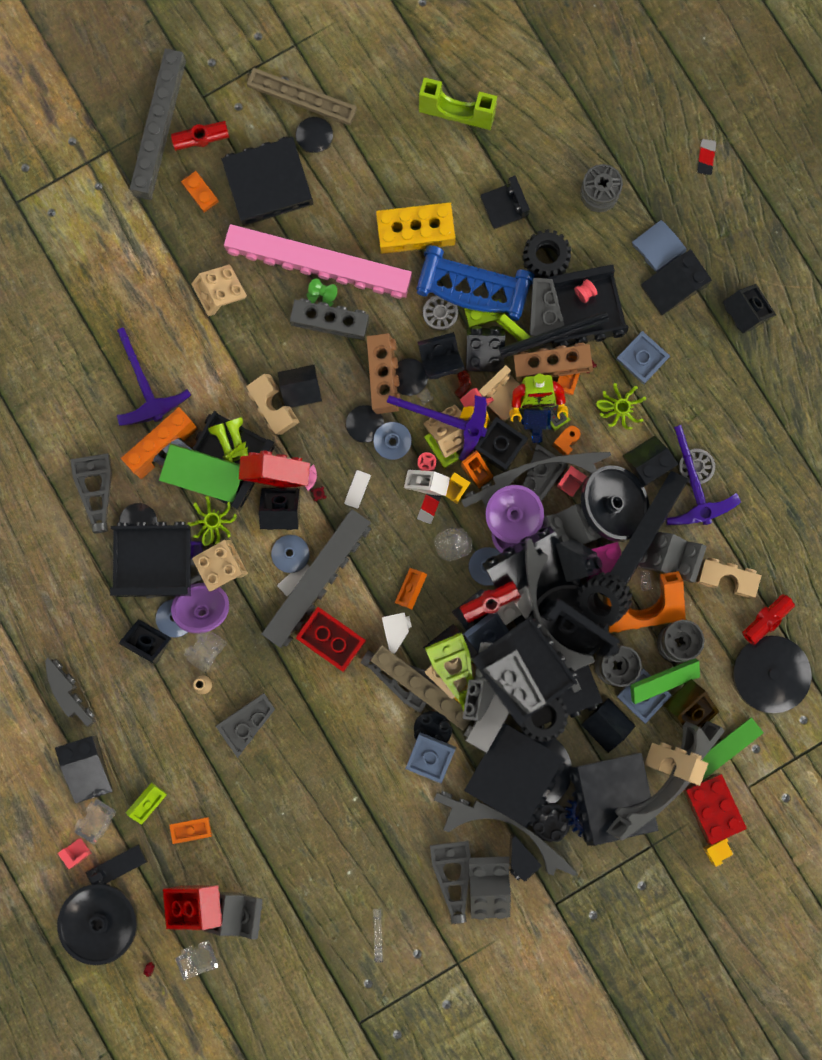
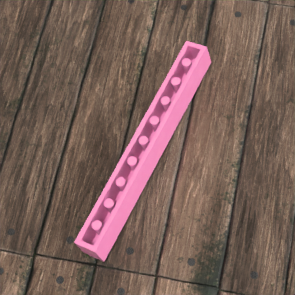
[224,224,412,299]

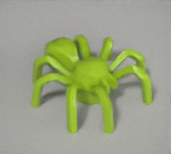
[596,383,646,430]
[187,496,237,546]

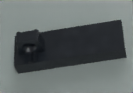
[85,845,148,884]

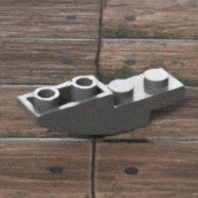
[462,642,495,721]
[45,658,96,727]

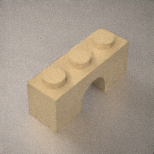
[246,374,300,435]
[696,557,762,599]
[644,742,708,786]

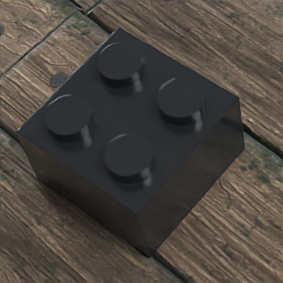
[474,417,528,473]

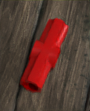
[171,121,229,151]
[460,581,521,622]
[742,594,795,645]

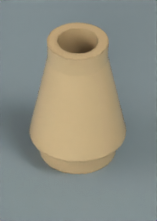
[193,675,212,695]

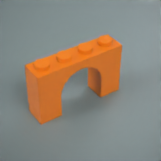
[121,407,198,479]
[603,571,686,633]

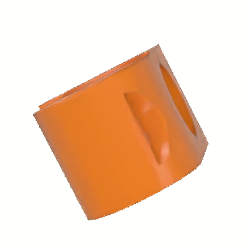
[552,426,581,456]

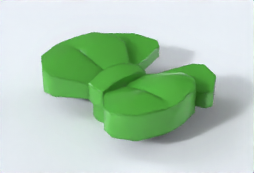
[307,278,338,307]

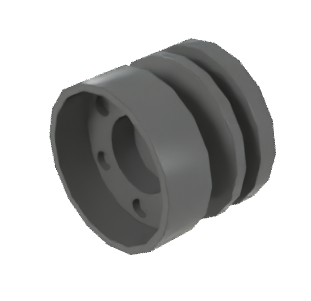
[580,164,623,212]
[656,620,705,664]
[594,645,642,687]

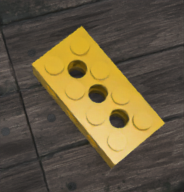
[376,202,456,254]

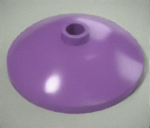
[486,485,544,543]
[171,583,229,633]

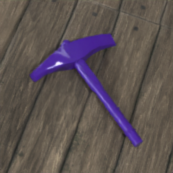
[117,328,191,426]
[387,395,487,461]
[666,425,741,525]

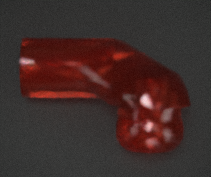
[454,370,472,399]

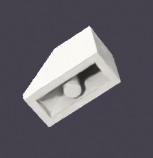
[404,470,450,496]
[382,613,412,654]

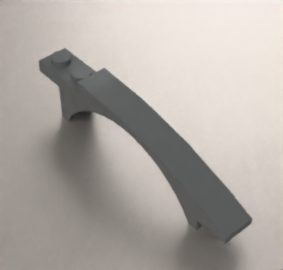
[461,452,612,507]
[525,538,595,693]
[606,721,725,841]
[434,791,576,876]

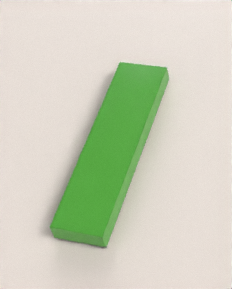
[630,658,700,704]
[702,717,764,780]

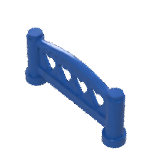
[416,245,535,321]

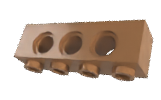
[367,333,401,414]
[513,343,593,382]

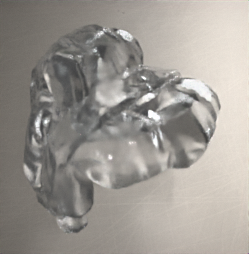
[434,527,472,561]

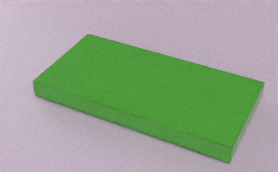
[159,443,240,503]

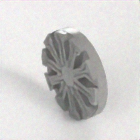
[423,296,458,331]
[679,449,715,484]

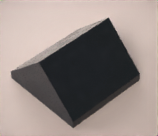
[278,364,322,408]
[119,619,171,664]
[581,698,635,753]

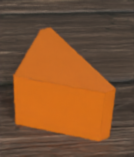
[461,450,494,489]

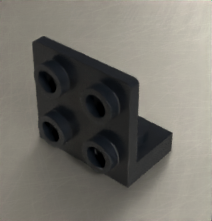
[480,175,530,229]

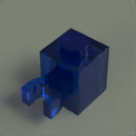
[521,410,551,443]

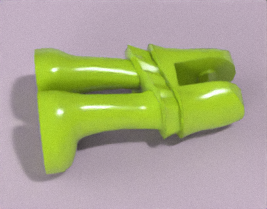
[208,417,248,463]

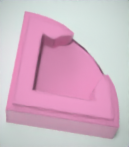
[305,465,317,491]

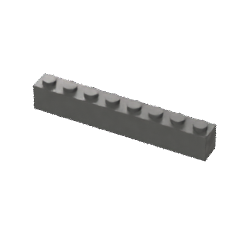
[130,48,186,200]
[262,509,372,649]

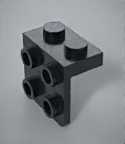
[466,326,505,372]
[417,332,465,379]

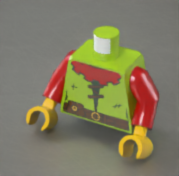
[509,374,569,422]

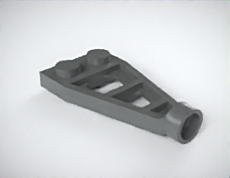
[70,453,112,533]
[360,650,437,713]
[430,841,471,924]

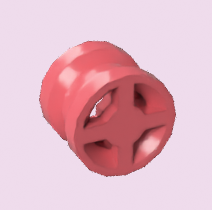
[574,279,598,303]
[418,452,436,471]

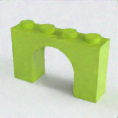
[419,77,497,130]

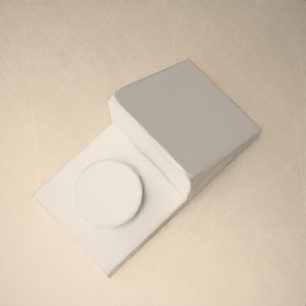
[497,586,532,625]

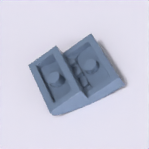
[632,220,687,272]

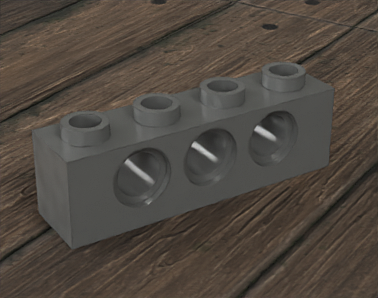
[290,298,369,341]

